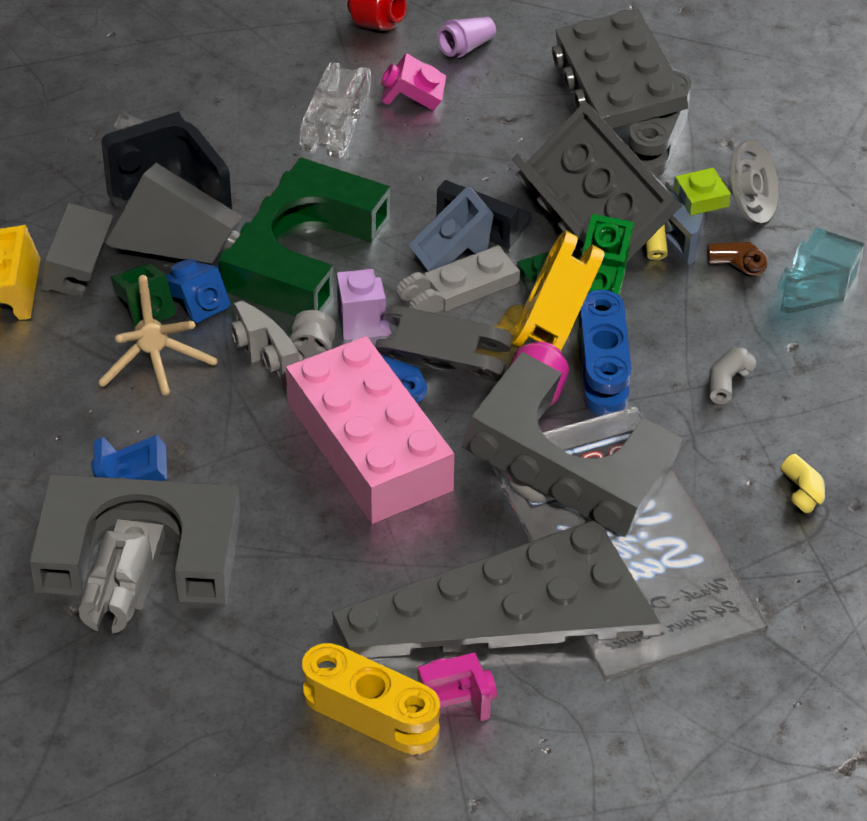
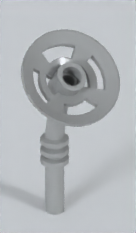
[662,140,779,224]

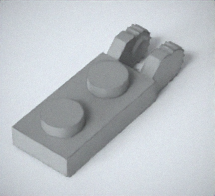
[396,245,520,313]

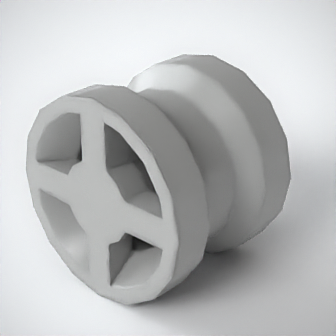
[289,310,336,361]

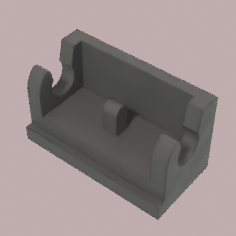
[41,203,114,296]

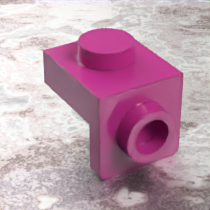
[380,53,446,111]
[417,652,497,721]

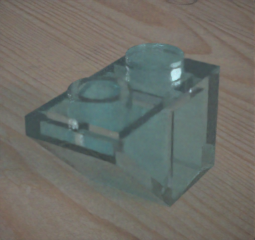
[778,227,865,314]

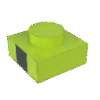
[674,167,731,216]

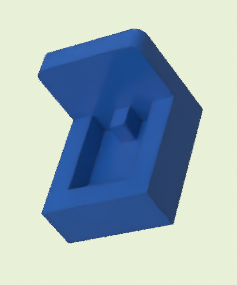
[166,259,231,323]
[91,435,167,481]

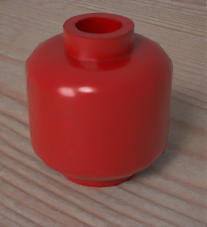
[347,0,407,31]

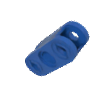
[578,290,632,416]

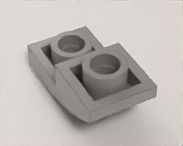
[230,301,299,388]

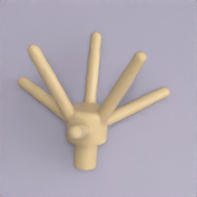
[99,275,218,395]

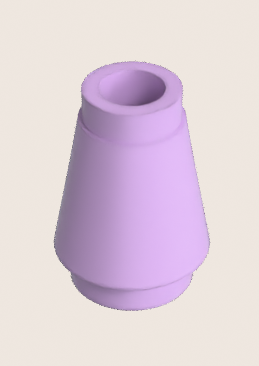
[437,16,496,58]

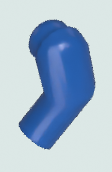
[380,354,427,403]

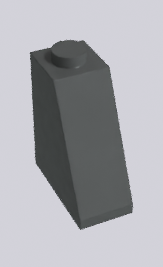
[106,163,243,263]

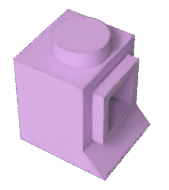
[337,269,392,341]

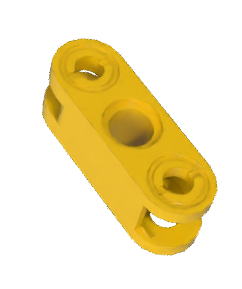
[511,230,604,351]
[302,643,440,755]

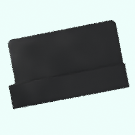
[436,180,532,249]

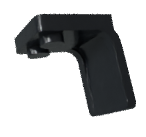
[101,111,232,210]

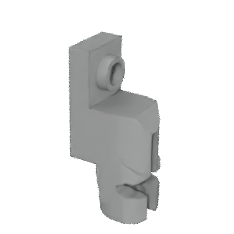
[78,519,165,633]

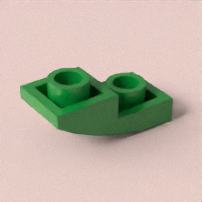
[582,214,634,311]

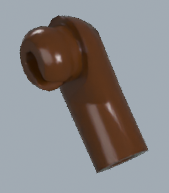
[707,242,768,276]

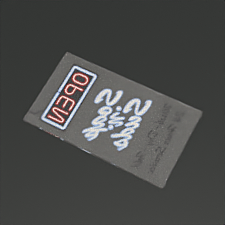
[488,407,768,682]

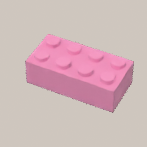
[286,336,454,524]

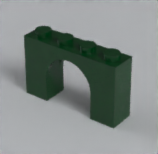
[218,157,390,317]

